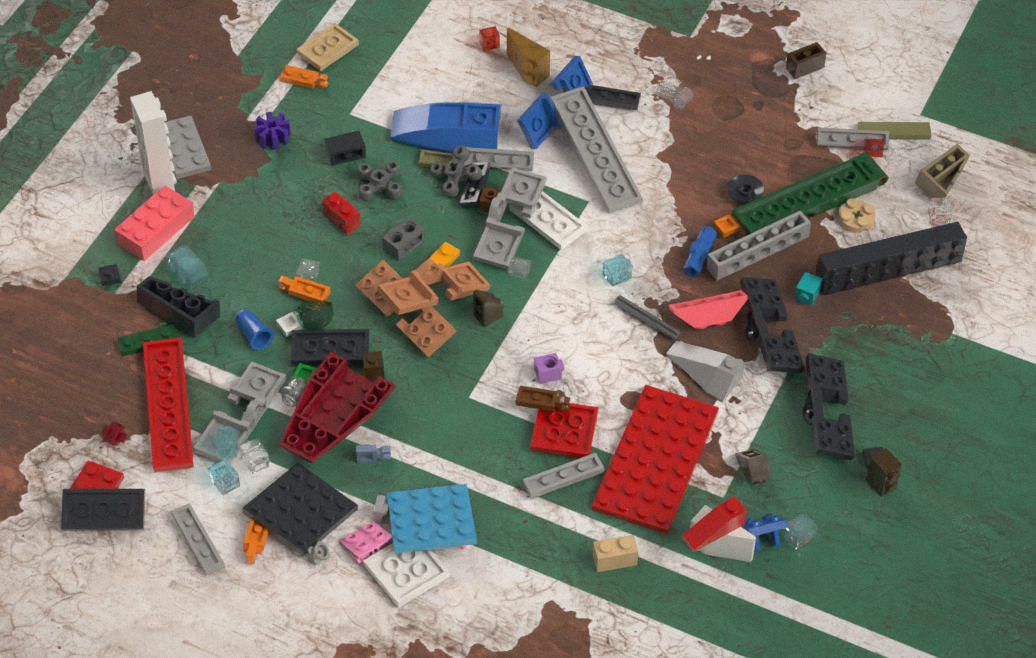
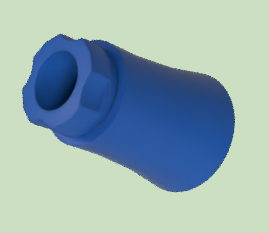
[235,309,274,350]

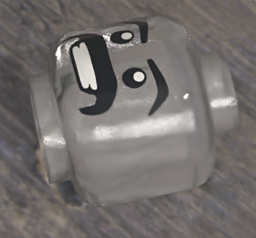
[280,378,307,407]

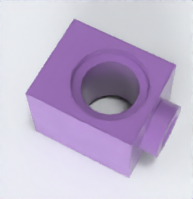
[534,353,564,384]

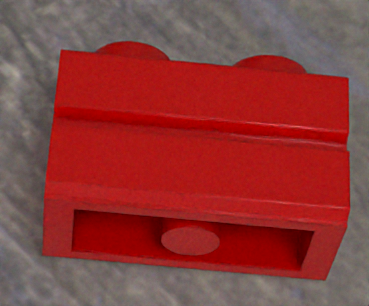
[322,192,361,234]

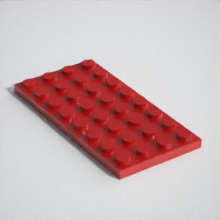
[591,385,719,534]

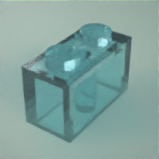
[166,244,208,289]

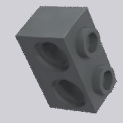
[382,217,425,261]

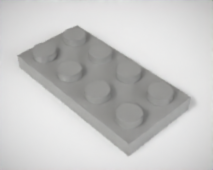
[164,116,211,179]

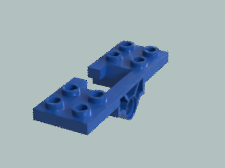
[517,56,593,149]

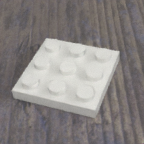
[363,543,450,608]

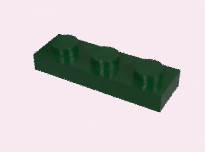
[117,324,178,356]

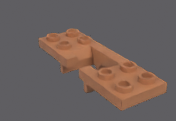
[377,259,490,315]
[356,260,457,358]

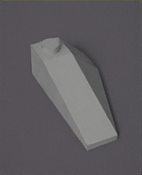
[666,341,744,403]

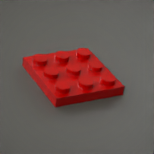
[530,403,599,458]

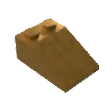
[507,28,550,87]

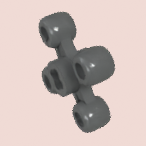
[430,146,482,197]
[357,161,402,201]

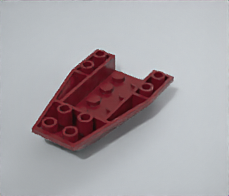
[279,352,396,464]

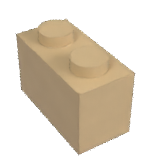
[593,535,638,572]

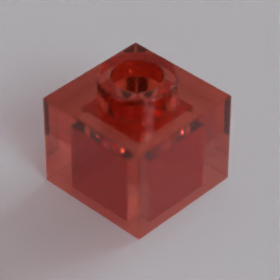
[479,26,500,52]
[863,138,884,157]

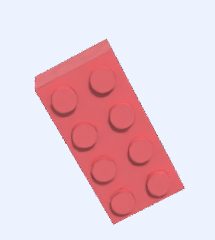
[114,185,195,261]

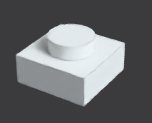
[276,312,303,337]

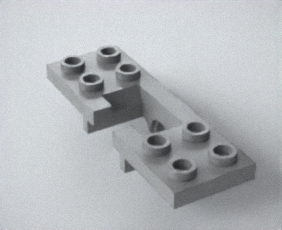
[473,167,547,270]
[194,361,286,466]

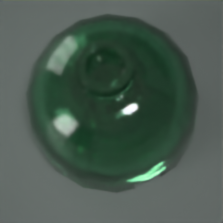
[294,300,334,330]

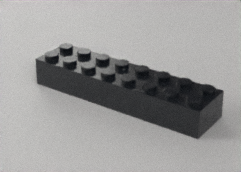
[815,221,967,295]

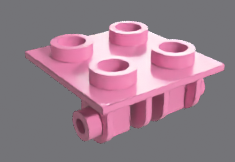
[339,521,393,564]

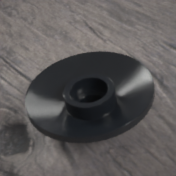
[727,175,764,203]

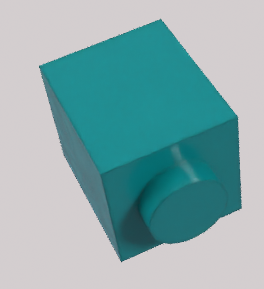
[795,272,822,306]

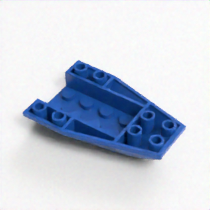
[390,102,502,154]

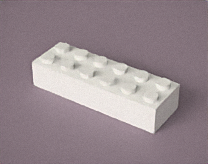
[130,91,177,195]

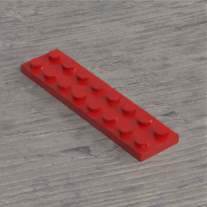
[143,338,194,472]

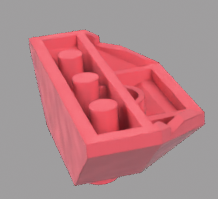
[669,290,748,329]

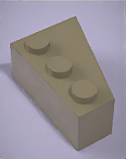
[915,144,970,207]

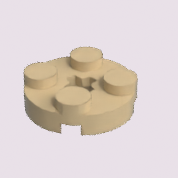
[838,198,876,233]

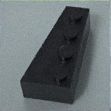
[136,276,220,338]

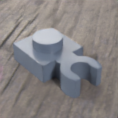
[356,444,391,464]

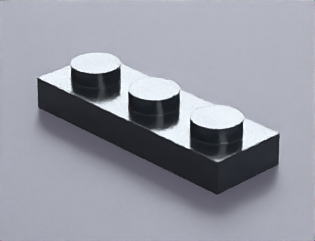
[587,85,641,110]
[460,162,491,208]

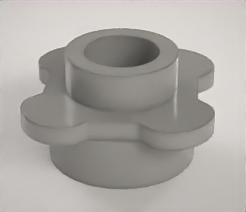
[307,541,330,565]

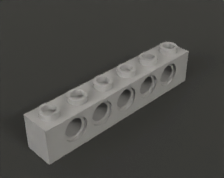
[706,211,811,281]

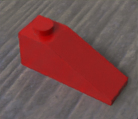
[682,496,747,552]

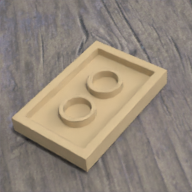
[297,23,359,71]

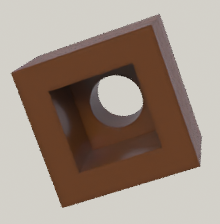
[480,187,501,212]

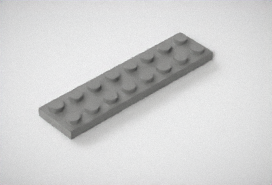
[551,86,643,213]

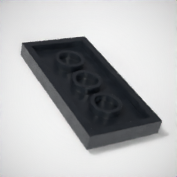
[291,329,369,365]
[61,488,146,531]

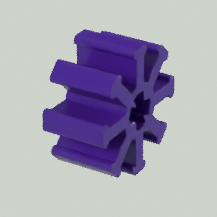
[254,112,291,150]

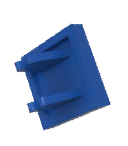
[741,514,789,552]

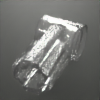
[656,80,694,110]

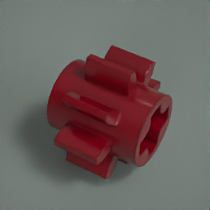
[101,421,128,446]

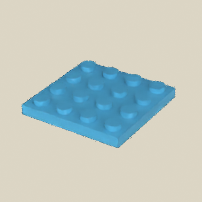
[387,484,477,553]

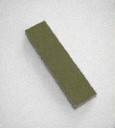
[858,122,931,140]

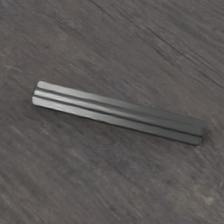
[615,295,680,340]

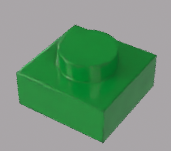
[292,363,317,386]

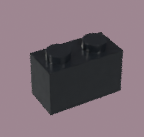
[325,130,366,166]

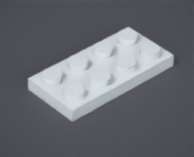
[509,191,587,250]

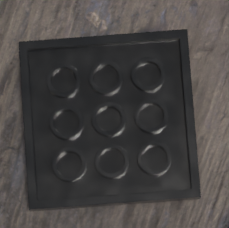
[242,463,358,557]

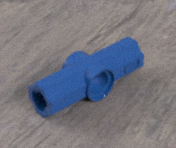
[684,226,717,278]

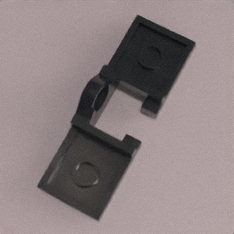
[740,277,805,373]
[802,353,855,461]

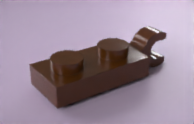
[515,385,571,412]

